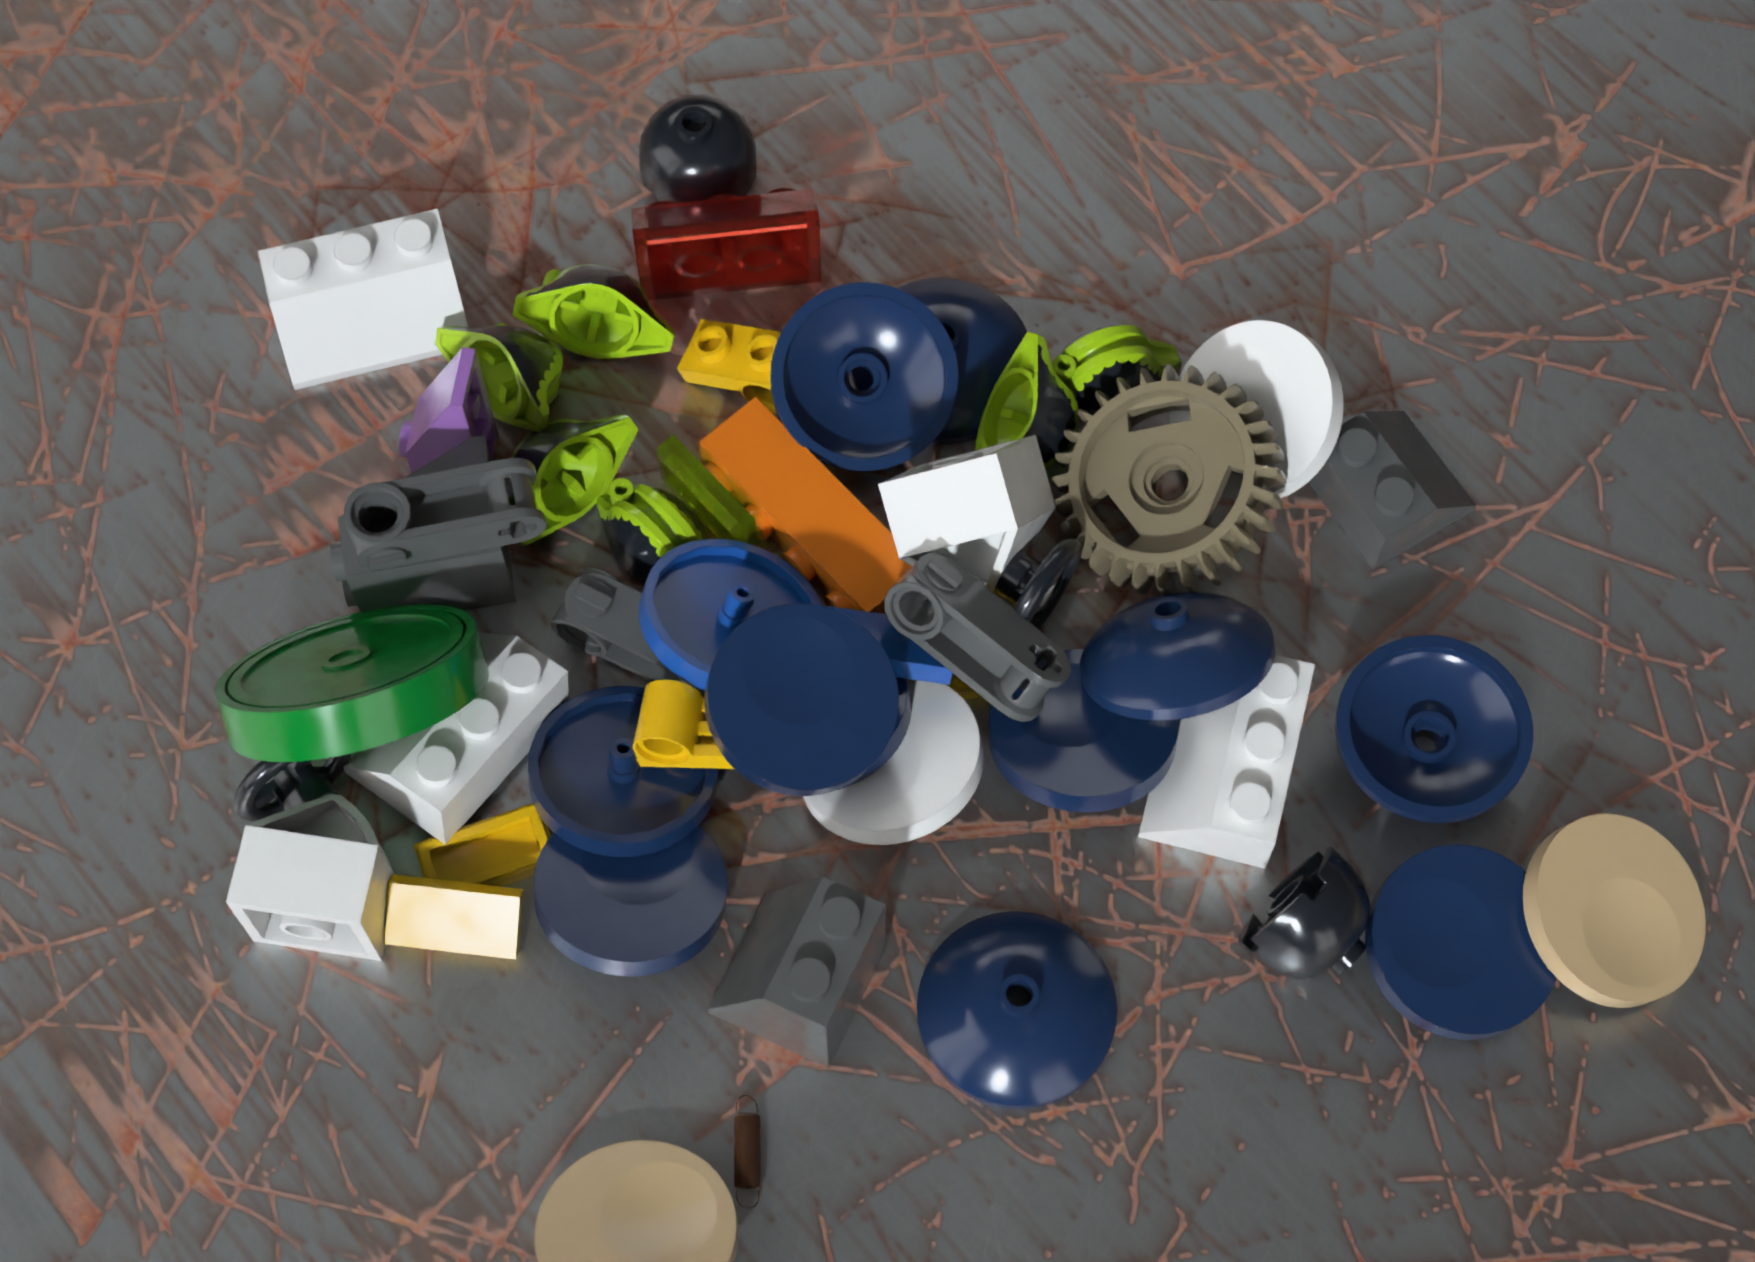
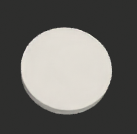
[1170,320,1344,501]
[802,679,984,845]

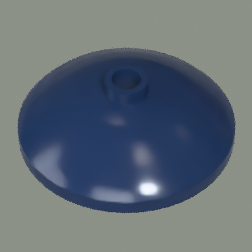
[851,278,1027,445]
[770,282,958,471]
[1080,592,1275,721]
[1335,635,1534,823]
[917,911,1117,1110]

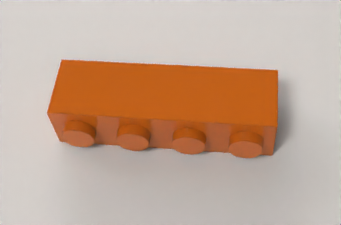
[699,397,912,614]

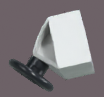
[878,435,1082,630]
[226,754,394,961]

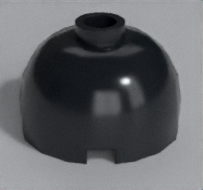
[639,95,757,217]
[1238,847,1370,979]

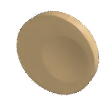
[1523,813,1706,1008]
[534,1140,739,1262]

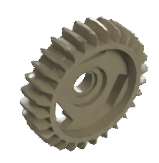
[1051,364,1287,596]

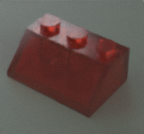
[631,188,822,301]

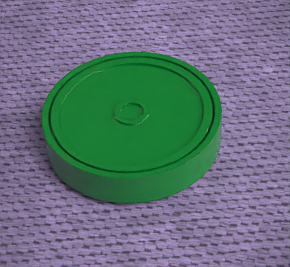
[215,604,489,762]

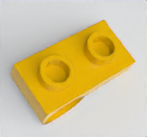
[677,319,781,415]
[633,680,734,769]

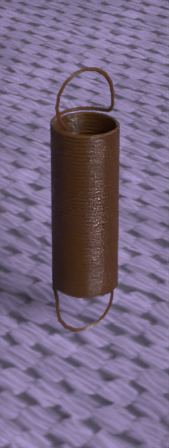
[734,1095,761,1209]

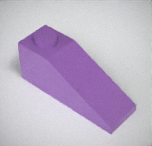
[399,347,499,473]

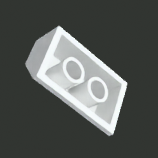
[258,208,468,390]
[344,632,569,845]
[1138,655,1315,869]

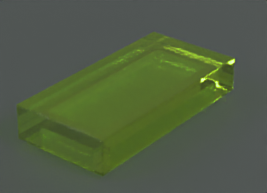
[657,434,758,546]

